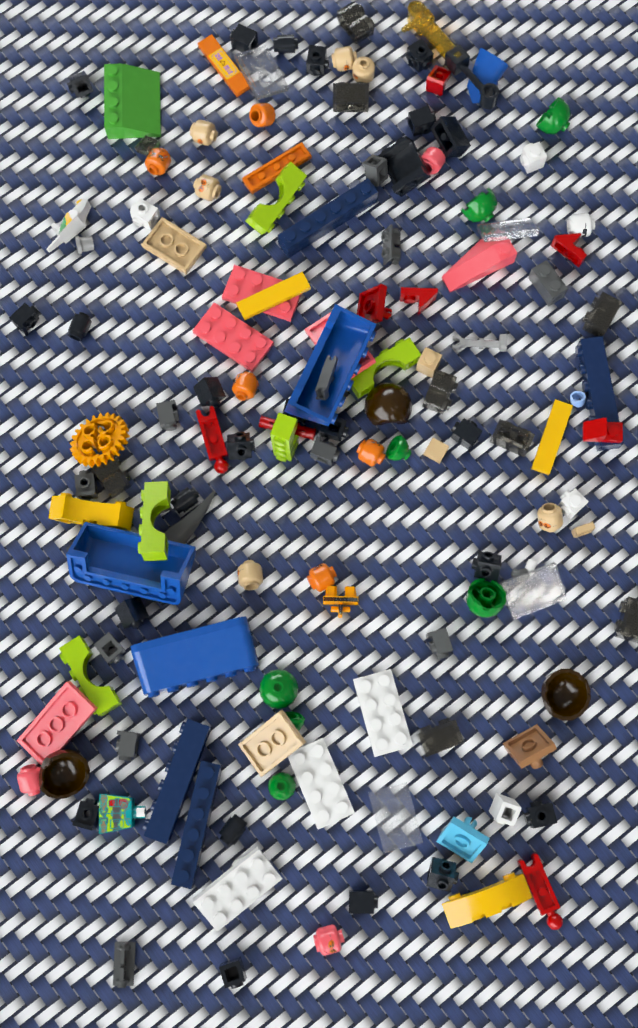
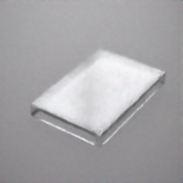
[234,46,289,100]
[477,218,539,242]
[500,562,567,619]
[368,782,423,853]

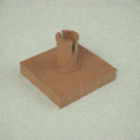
[503,724,557,769]

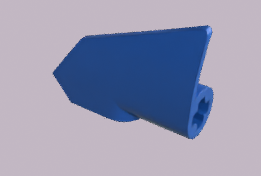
[467,48,508,104]

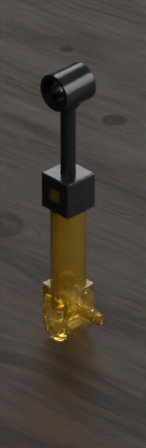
[401,1,499,109]

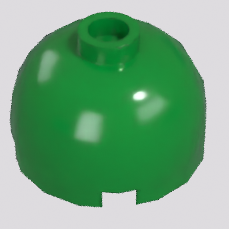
[536,97,571,135]
[460,187,497,223]
[466,578,506,618]
[259,669,299,709]

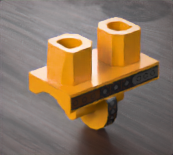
[323,586,358,618]

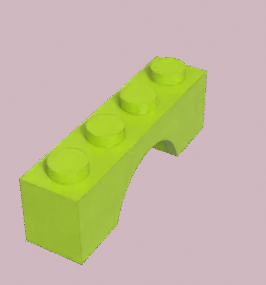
[245,162,307,235]
[351,337,421,399]
[270,413,299,462]
[138,481,171,561]
[59,635,122,717]

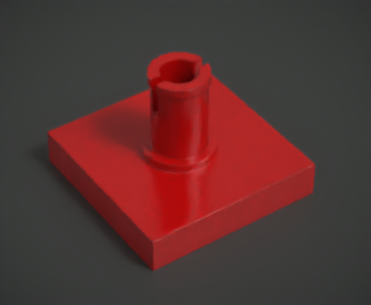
[357,284,392,324]

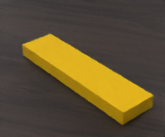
[236,272,311,320]
[531,399,573,475]

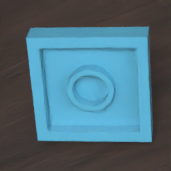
[436,816,490,863]

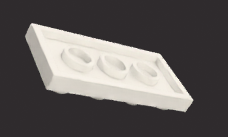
[353,669,413,757]
[288,738,355,830]
[192,846,282,932]

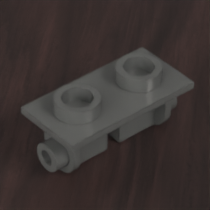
[381,224,401,265]
[113,941,136,988]

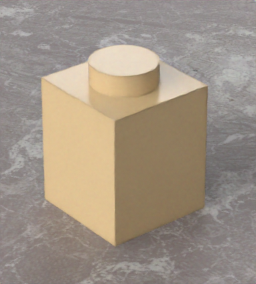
[416,347,442,378]

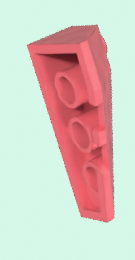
[442,231,517,293]

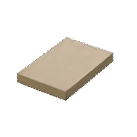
[141,217,207,275]
[238,709,306,777]

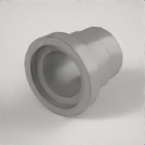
[75,236,94,254]

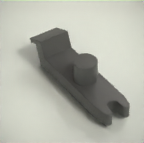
[315,355,338,400]

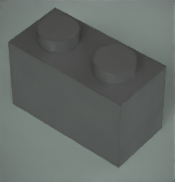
[528,260,568,307]

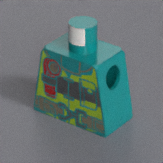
[99,794,146,834]

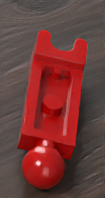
[196,406,229,474]
[517,853,563,930]

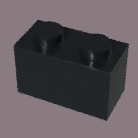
[430,116,471,157]

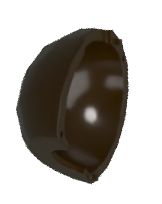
[364,382,412,426]
[541,669,591,721]
[39,749,90,799]

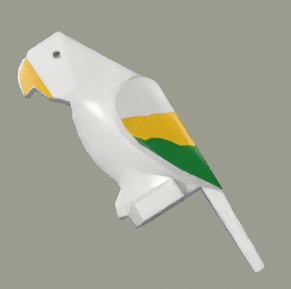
[46,198,91,253]

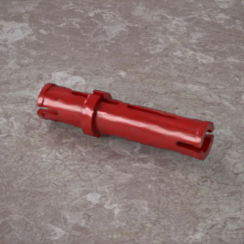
[259,416,316,440]

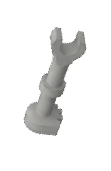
[452,334,507,352]

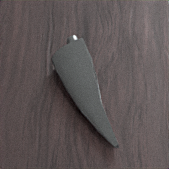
[165,491,215,544]

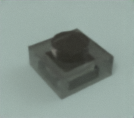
[135,135,161,156]

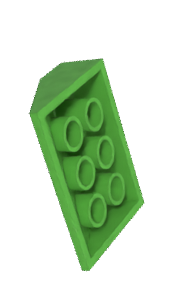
[104,63,161,139]

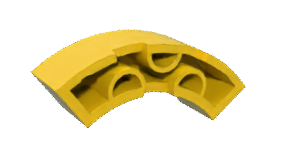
[49,493,134,531]
[442,872,533,928]

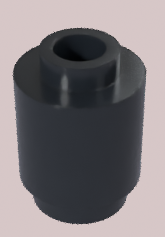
[273,34,298,54]
[68,312,92,341]
[170,487,199,514]
[219,814,248,846]

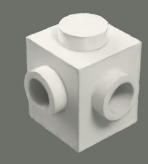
[520,141,547,174]
[130,198,161,231]
[557,488,589,520]
[489,793,522,826]

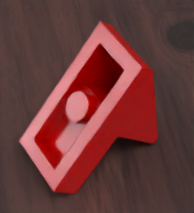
[426,65,452,96]
[551,233,587,267]
[400,287,438,315]
[583,418,623,443]

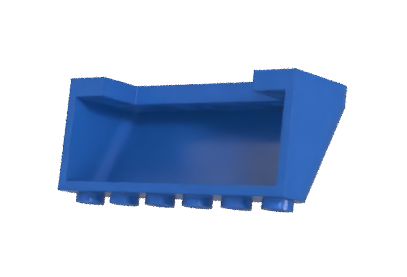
[284,304,377,426]
[66,522,196,605]
[130,616,260,698]

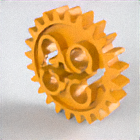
[70,412,130,468]

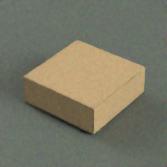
[423,438,449,464]
[571,522,596,538]

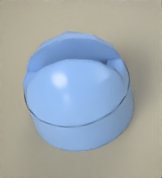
[570,391,586,408]

